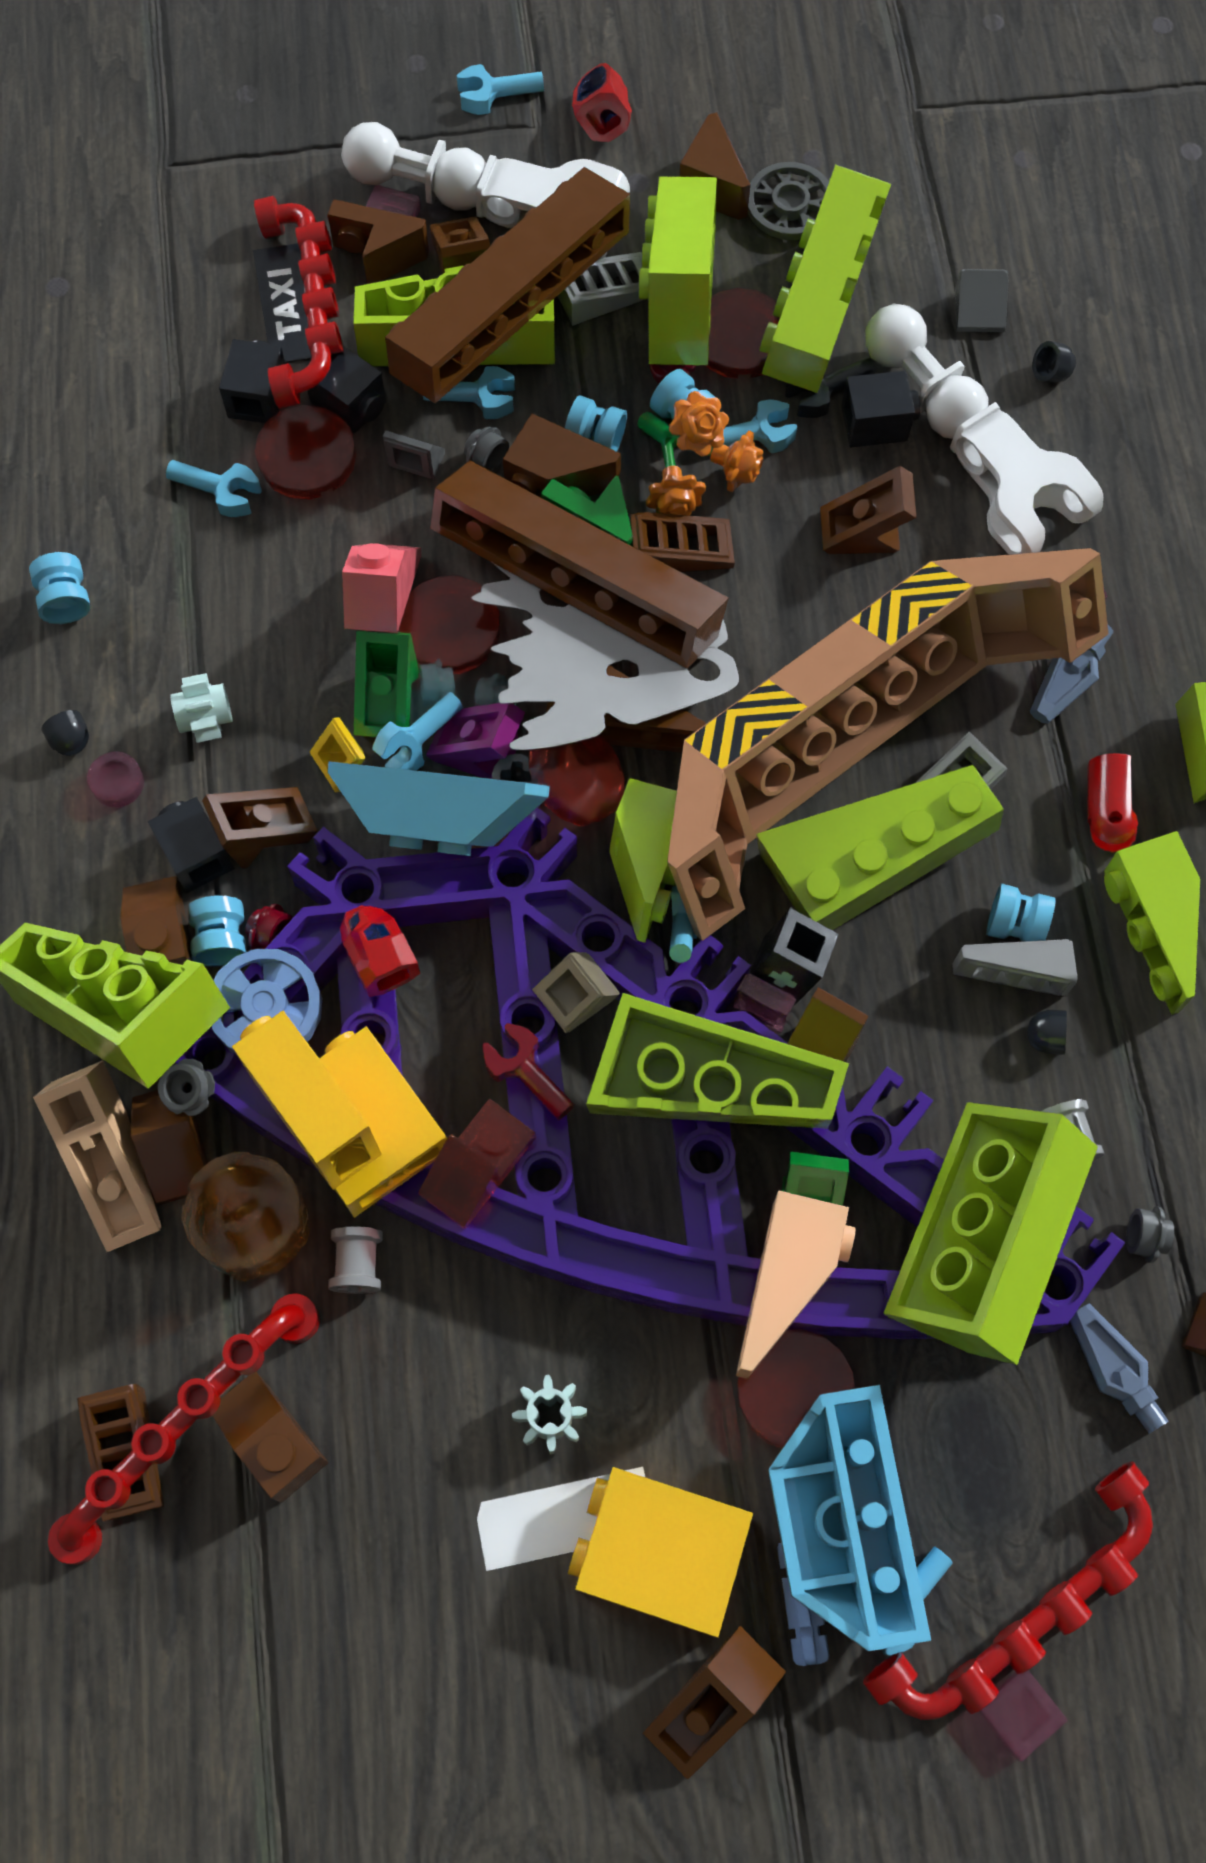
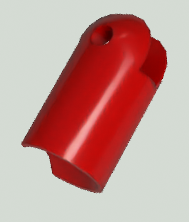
[1087,753,1138,852]

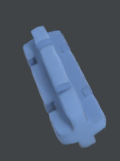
[777,1543,830,1666]

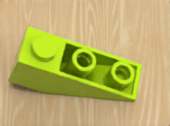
[609,778,677,943]
[1104,831,1200,1015]

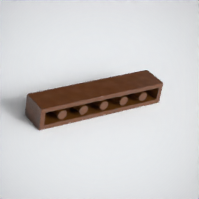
[385,167,630,403]
[430,460,729,669]

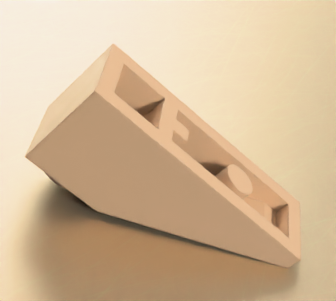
[33,1060,162,1252]
[736,1191,855,1379]

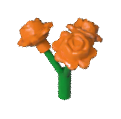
[637,391,763,516]

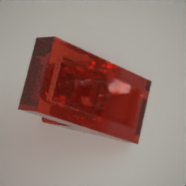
[418,1099,536,1229]

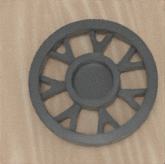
[748,162,829,240]

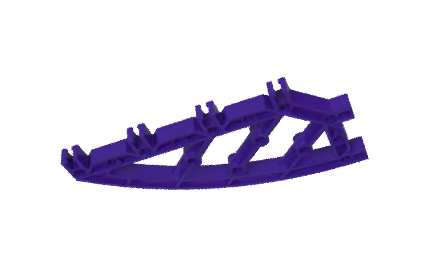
[172,807,1125,1339]

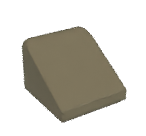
[532,952,620,1033]

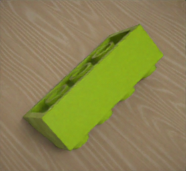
[884,1102,1098,1365]

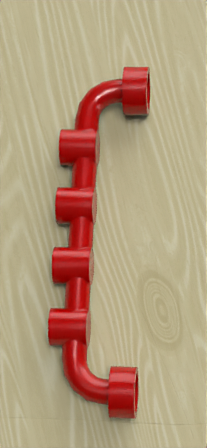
[254,195,343,409]
[48,1294,320,1565]
[863,1461,1153,1720]

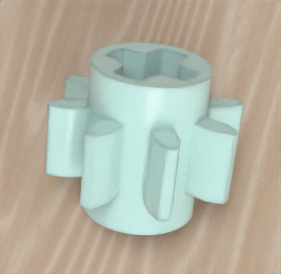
[171,673,233,743]
[512,1375,587,1454]

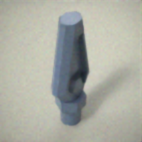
[1030,625,1113,724]
[1070,1303,1169,1434]

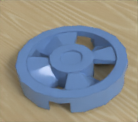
[212,949,322,1055]

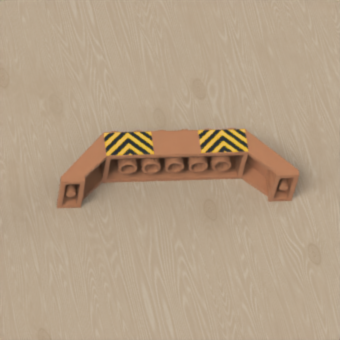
[667,548,1109,941]

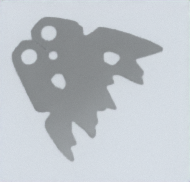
[471,563,739,750]

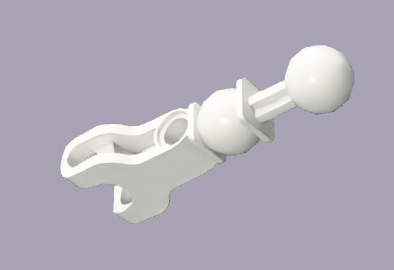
[341,122,630,258]
[865,304,1103,555]

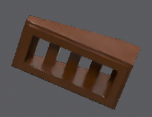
[630,512,735,572]
[77,1384,164,1522]

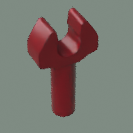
[482,1023,575,1120]

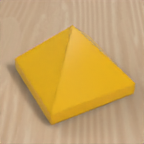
[309,717,366,792]

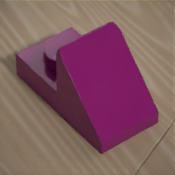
[426,703,525,779]

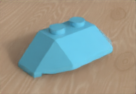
[328,761,550,856]
[768,1385,931,1651]

